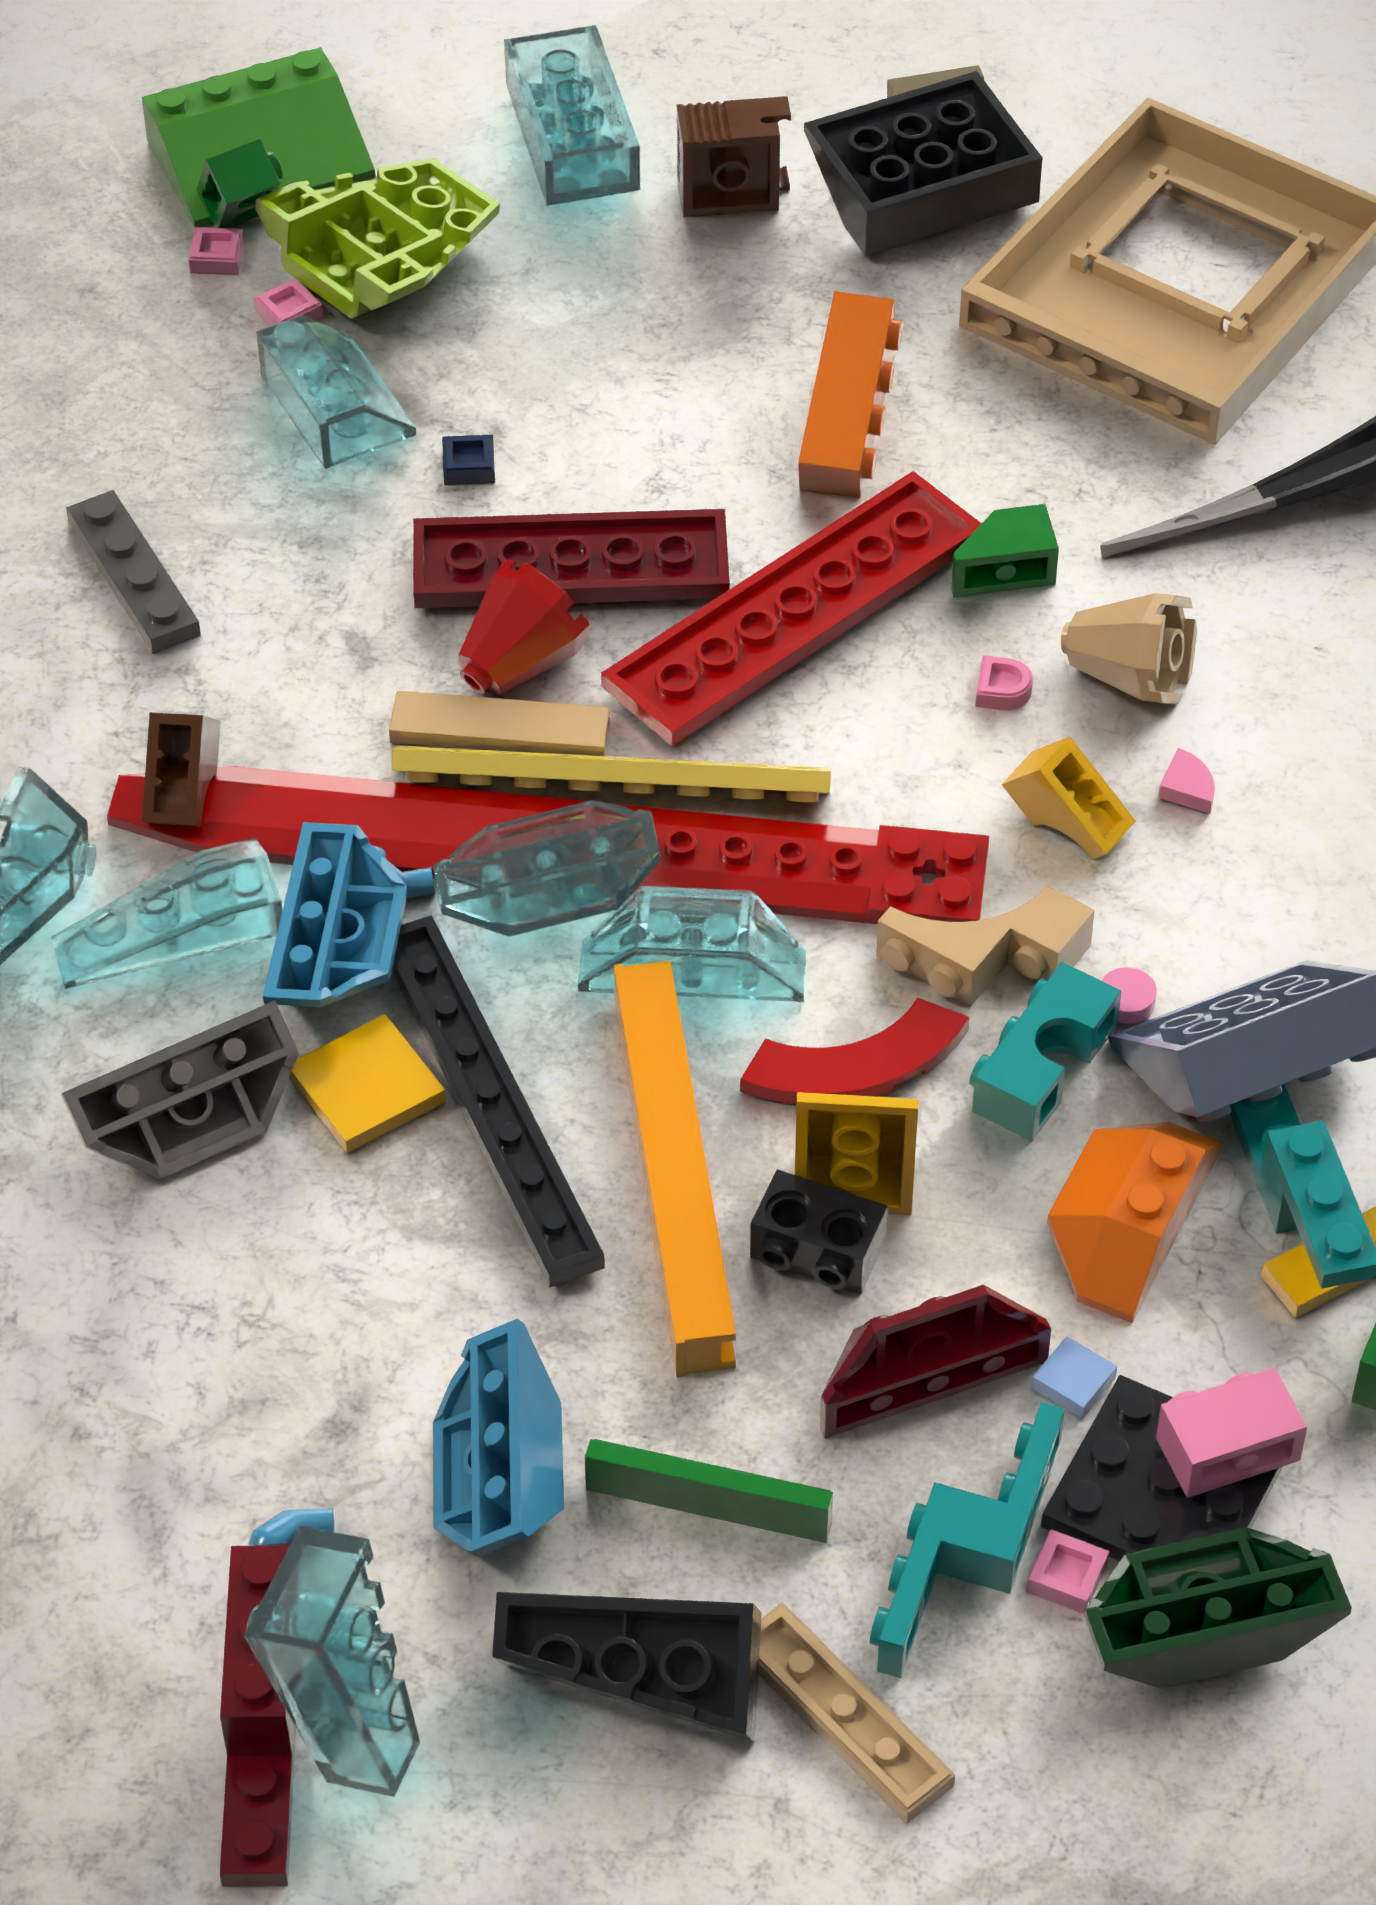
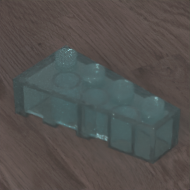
[244,1526,420,1797]

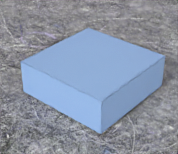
[1031,1336,1117,1419]

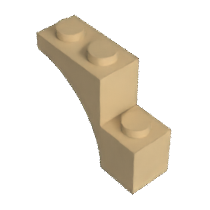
[876,886,1095,1007]

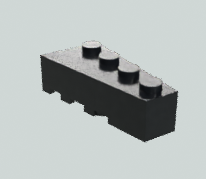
[492,1592,762,1742]

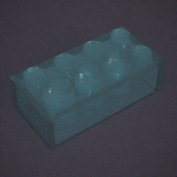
[504,25,641,206]

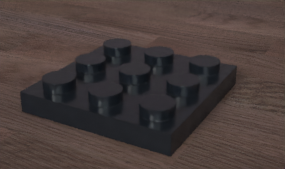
[1041,1375,1283,1562]

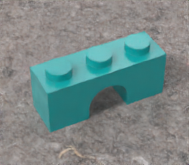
[969,962,1122,1142]

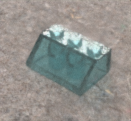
[256,315,416,469]

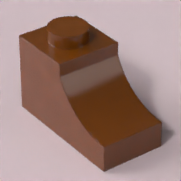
[142,712,221,827]

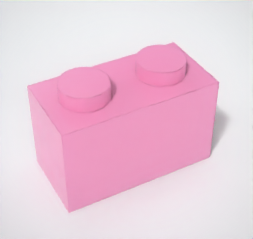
[1156,1368,1307,1498]

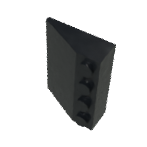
[804,71,1043,256]

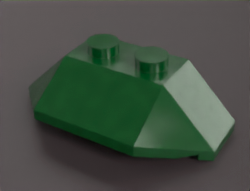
[1084,1527,1352,1689]

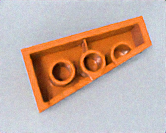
[798,291,903,498]

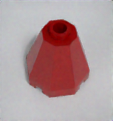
[459,559,590,695]

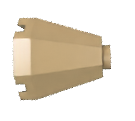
[1061,593,1197,704]

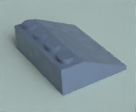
[1108,960,1376,1122]

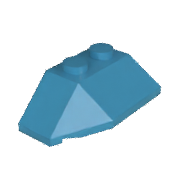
[263,822,408,1007]
[433,1319,564,1557]

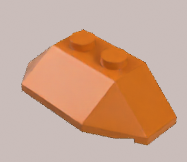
[1047,1122,1223,1323]

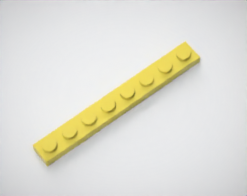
[392,746,832,802]

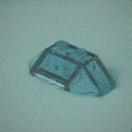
[433,800,662,937]
[577,886,806,1002]

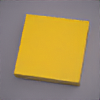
[289,1014,446,1153]

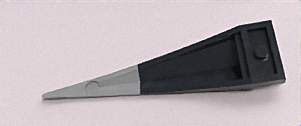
[1100,416,1376,558]

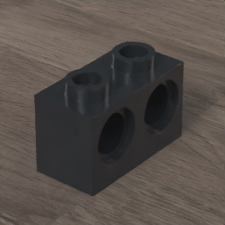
[750,1169,888,1294]

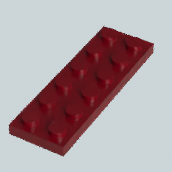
[413,509,730,608]

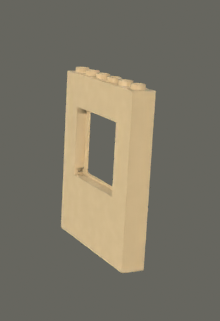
[959,97,1376,445]

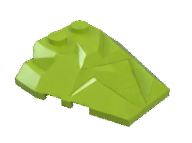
[255,158,500,319]

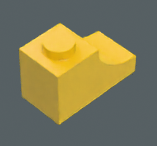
[1001,737,1136,859]

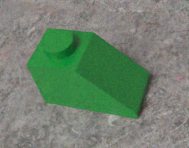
[951,504,1059,597]

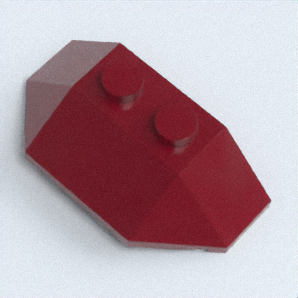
[820,1284,1051,1439]

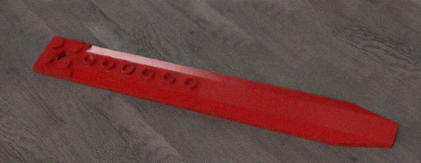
[107,766,990,924]

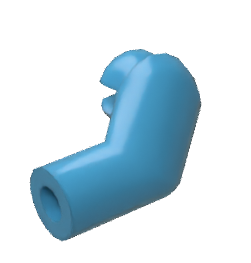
[249,1508,335,1546]

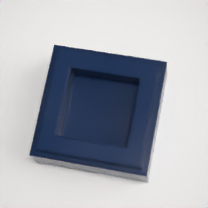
[442,434,495,485]

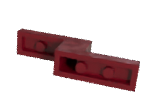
[220,1545,297,1887]

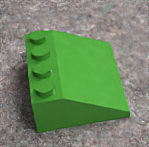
[141,47,376,228]

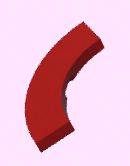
[740,997,970,1105]

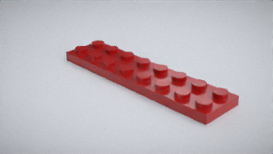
[601,471,981,746]

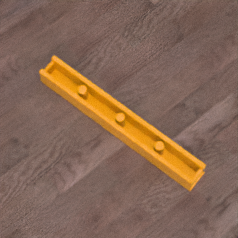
[614,961,736,1377]

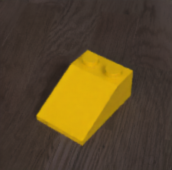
[795,1092,919,1215]

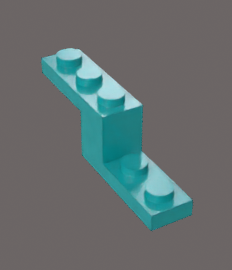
[1229,1084,1376,1289]
[869,1402,1065,1678]

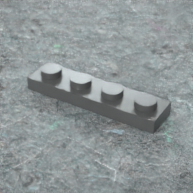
[66,490,201,654]

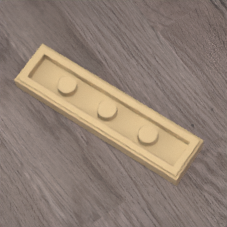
[389,691,610,756]
[758,1602,955,1824]

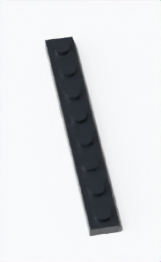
[392,915,605,1288]

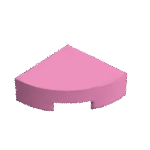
[1158,748,1215,814]

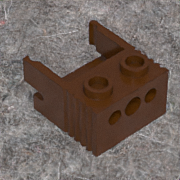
[676,96,791,217]

